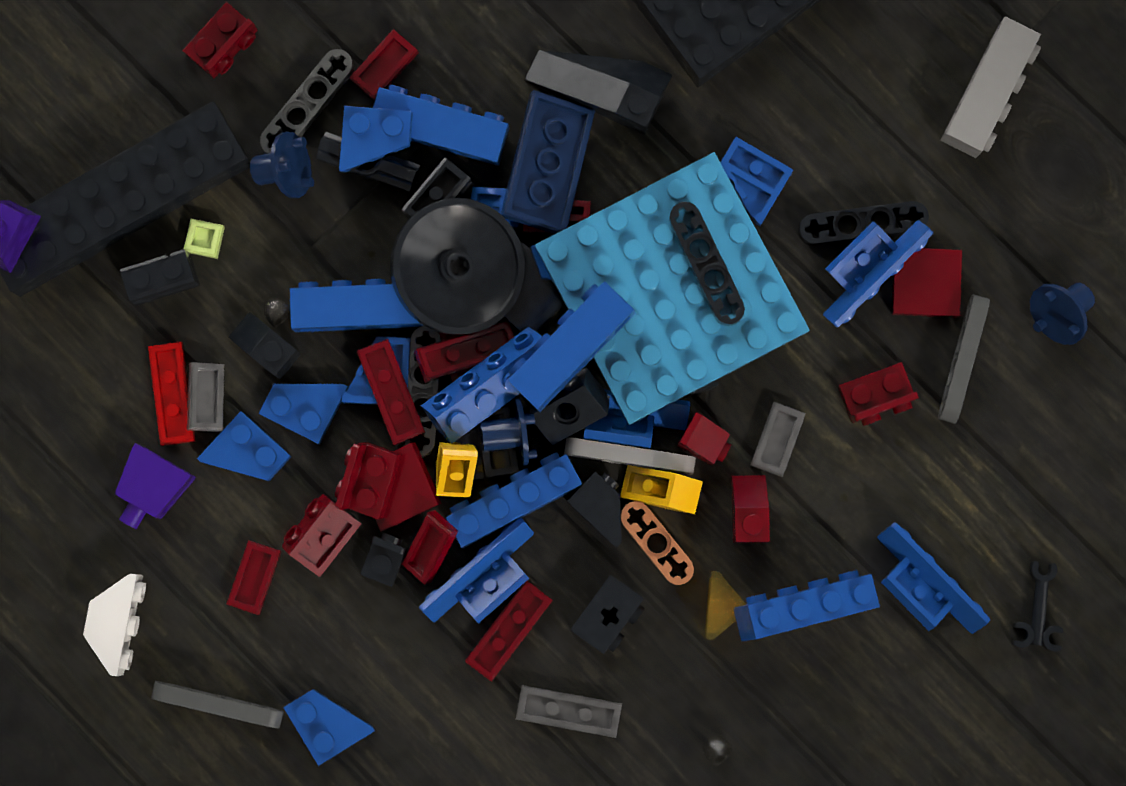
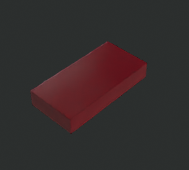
[349,29,419,101]
[402,510,458,585]
[226,540,282,615]

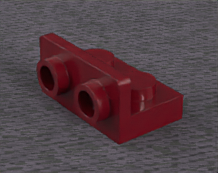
[182,2,258,79]
[838,362,919,426]
[335,442,402,520]
[282,494,361,577]

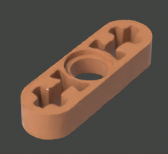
[621,501,694,585]

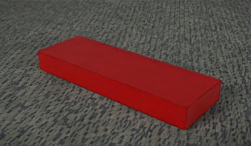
[148,342,196,446]

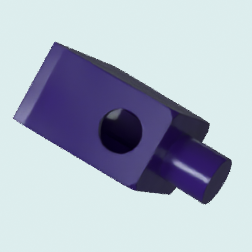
[0,200,41,273]
[115,443,196,529]

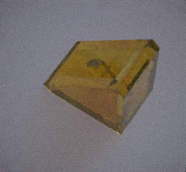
[704,571,746,640]

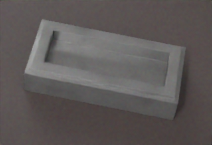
[187,362,225,432]
[751,402,806,477]

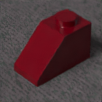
[677,412,731,466]
[731,475,770,543]

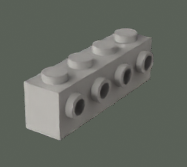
[940,16,1041,158]

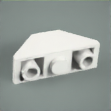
[83,574,146,676]

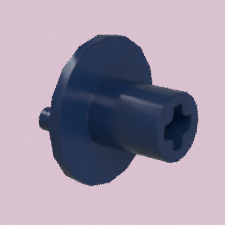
[250,132,314,198]
[1030,283,1095,345]
[479,398,537,465]

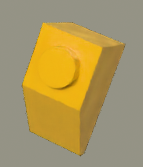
[436,442,478,497]
[620,465,703,514]

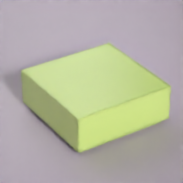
[184,218,225,259]

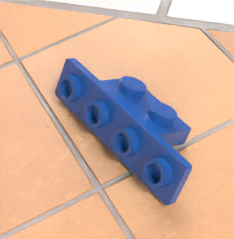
[823,220,933,328]
[563,389,690,448]
[419,518,534,623]
[877,522,990,634]

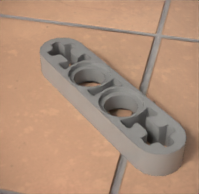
[564,437,696,475]

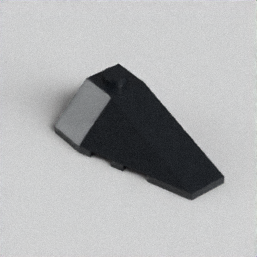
[525,50,672,135]

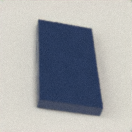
[501,90,595,234]

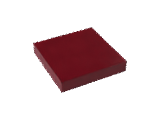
[892,248,962,318]
[376,442,442,531]

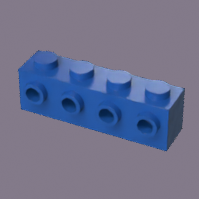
[373,85,510,166]
[290,279,424,332]
[508,281,635,412]
[421,327,542,444]
[446,452,582,548]
[733,570,880,641]

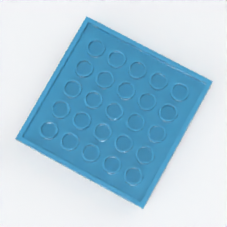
[535,152,810,425]

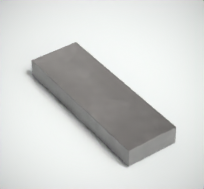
[516,685,622,738]

